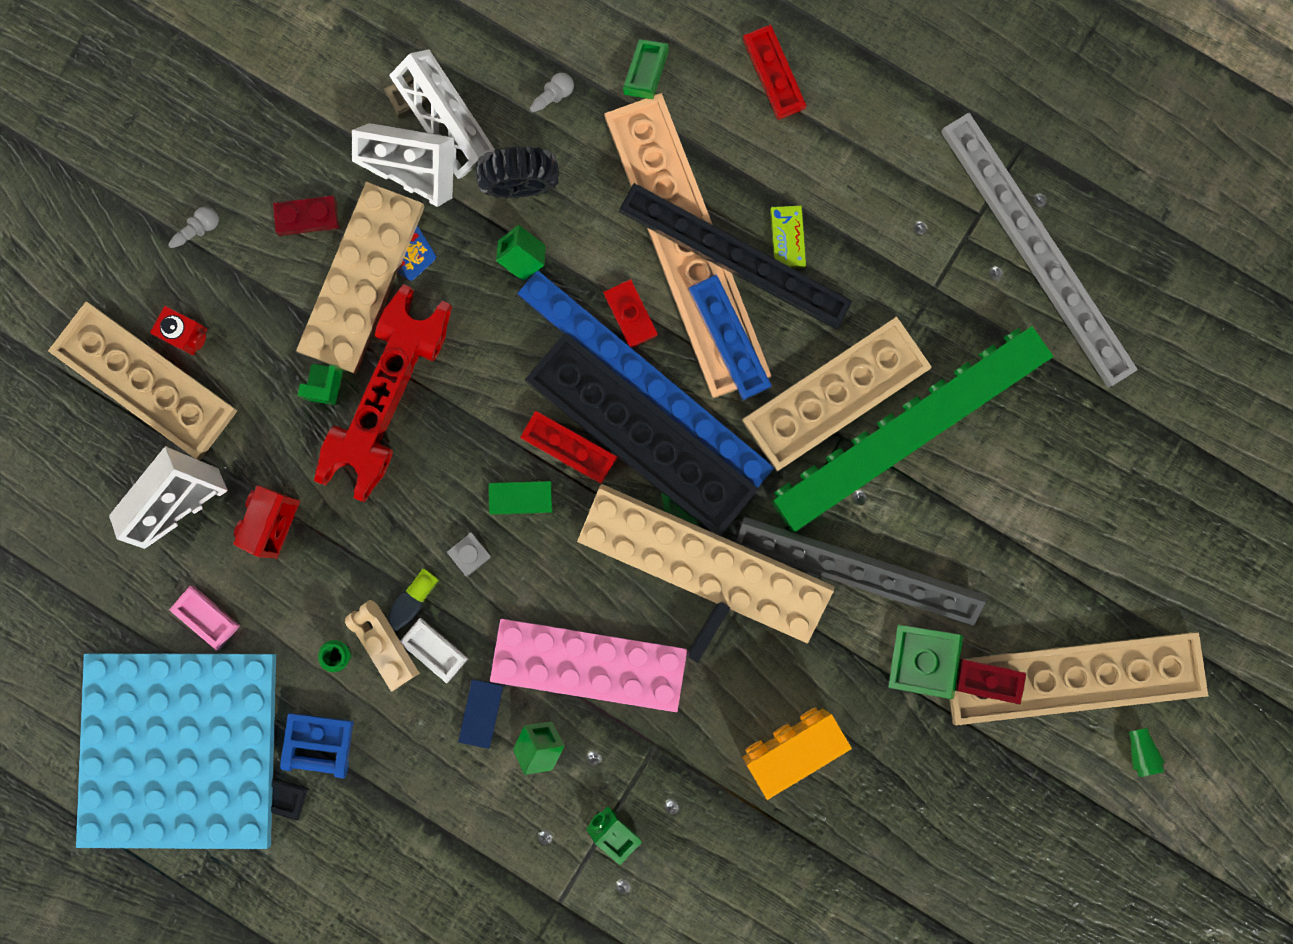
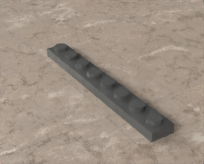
[735,517,986,626]

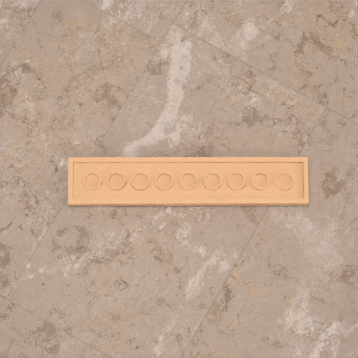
[604,93,771,399]

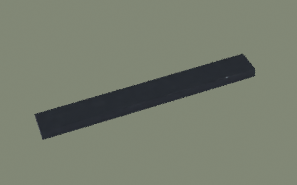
[619,183,852,330]

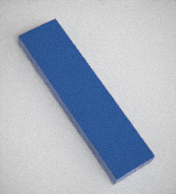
[688,274,772,401]

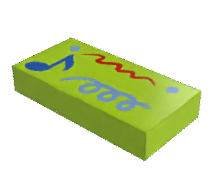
[770,205,806,269]

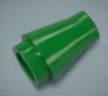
[318,640,352,672]
[1128,728,1165,777]

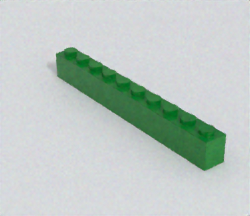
[771,326,1054,533]

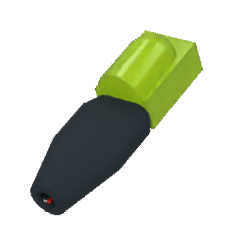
[387,568,439,632]

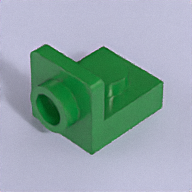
[586,806,642,865]

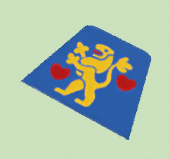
[398,225,436,281]

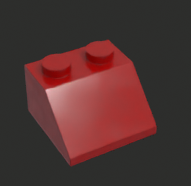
[233,485,300,559]

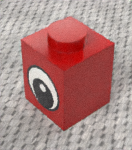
[150,306,208,355]

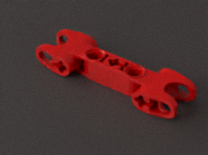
[314,284,453,503]

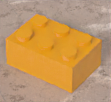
[742,707,852,800]

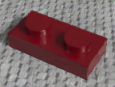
[273,195,340,236]
[955,659,1027,705]

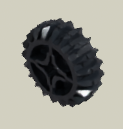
[475,146,559,199]

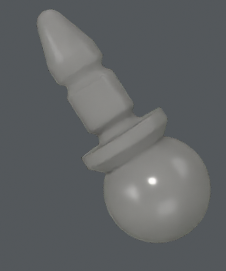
[530,73,574,112]
[169,206,219,248]

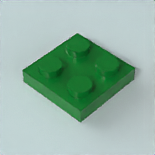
[888,625,963,699]

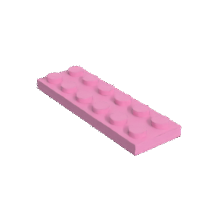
[490,619,687,712]

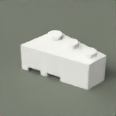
[352,123,454,207]
[109,446,228,549]

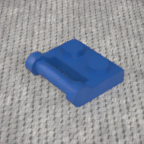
[280,712,354,778]

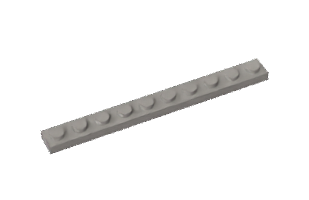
[941,113,1138,388]

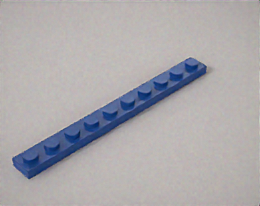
[518,271,774,488]

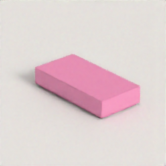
[169,585,240,650]

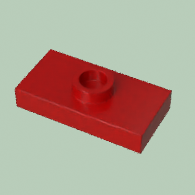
[603,279,658,348]

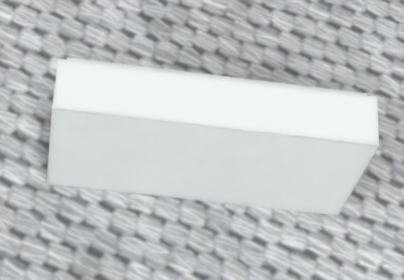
[400,618,469,683]

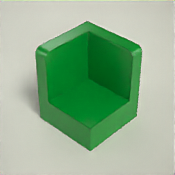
[496,225,546,281]
[297,364,343,406]
[513,721,565,775]

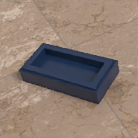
[458,679,504,749]

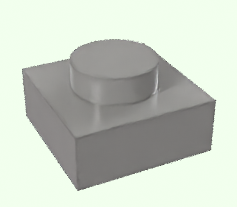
[447,532,492,577]

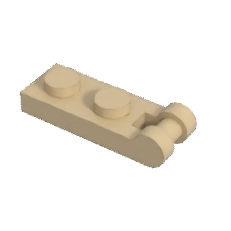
[345,600,420,692]

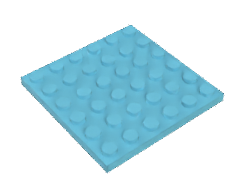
[76,653,276,849]

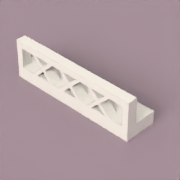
[389,50,495,179]

